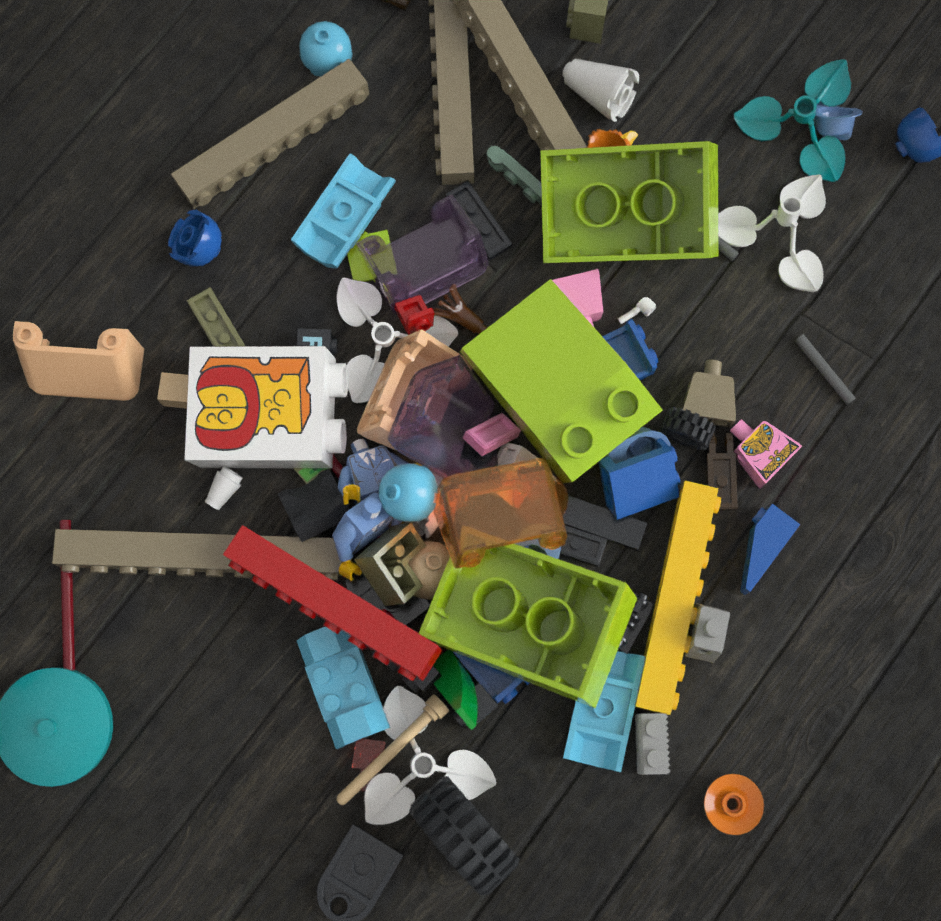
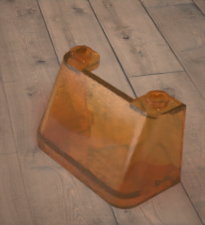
[433,458,567,569]

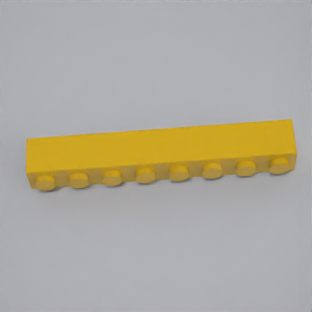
[635,481,721,715]

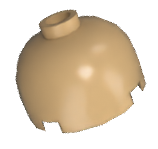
[408,540,452,600]

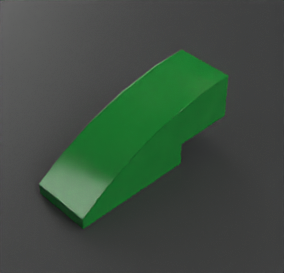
[433,650,478,730]

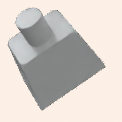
[685,603,730,663]

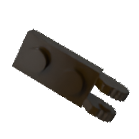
[706,433,738,511]

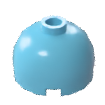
[299,21,352,77]
[379,464,438,521]

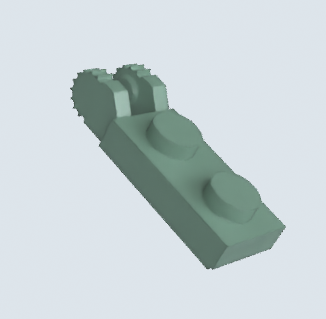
[486,145,542,206]

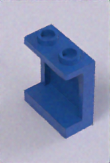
[602,319,658,380]
[598,438,681,520]
[452,651,529,704]

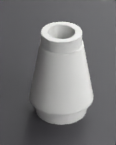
[205,466,243,510]

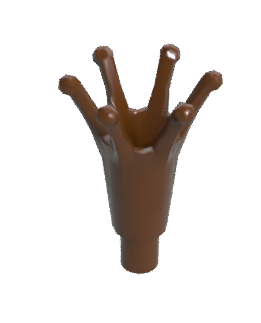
[433,284,488,334]

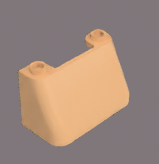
[13,321,144,401]
[357,329,472,462]

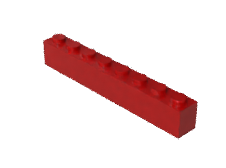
[223,525,442,681]

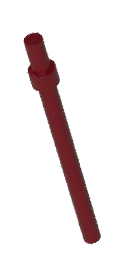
[60,520,75,670]

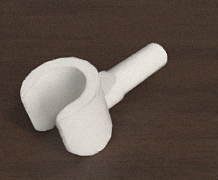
[618,297,656,324]

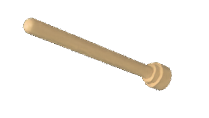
[337,694,449,805]

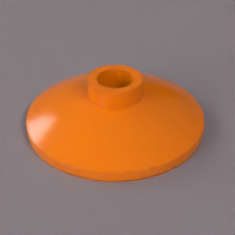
[704,774,764,835]

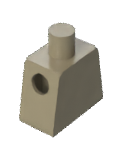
[681,360,736,428]

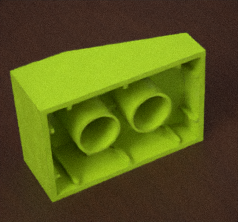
[541,141,719,263]
[460,279,662,483]
[419,526,637,708]

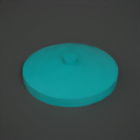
[0,667,113,786]

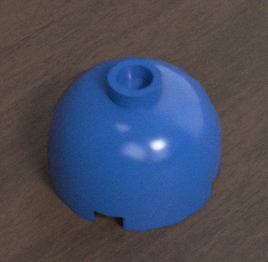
[895,107,941,163]
[168,210,221,267]

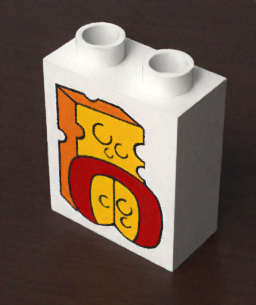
[185,346,348,468]

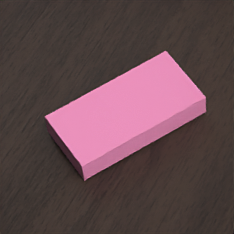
[463,413,521,456]

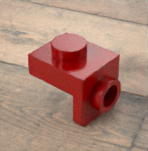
[395,295,434,335]

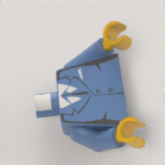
[338,439,425,506]
[332,492,405,581]

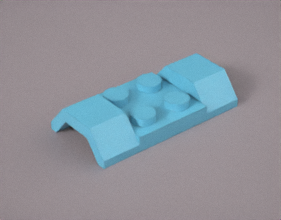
[291,154,395,269]
[297,627,390,749]
[563,651,646,772]

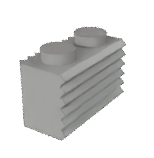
[635,713,670,774]

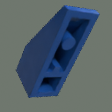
[740,504,800,595]

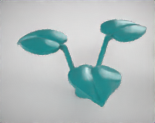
[734,59,851,182]

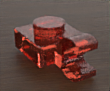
[352,739,386,791]

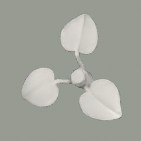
[718,175,826,292]
[337,278,458,403]
[365,686,496,825]

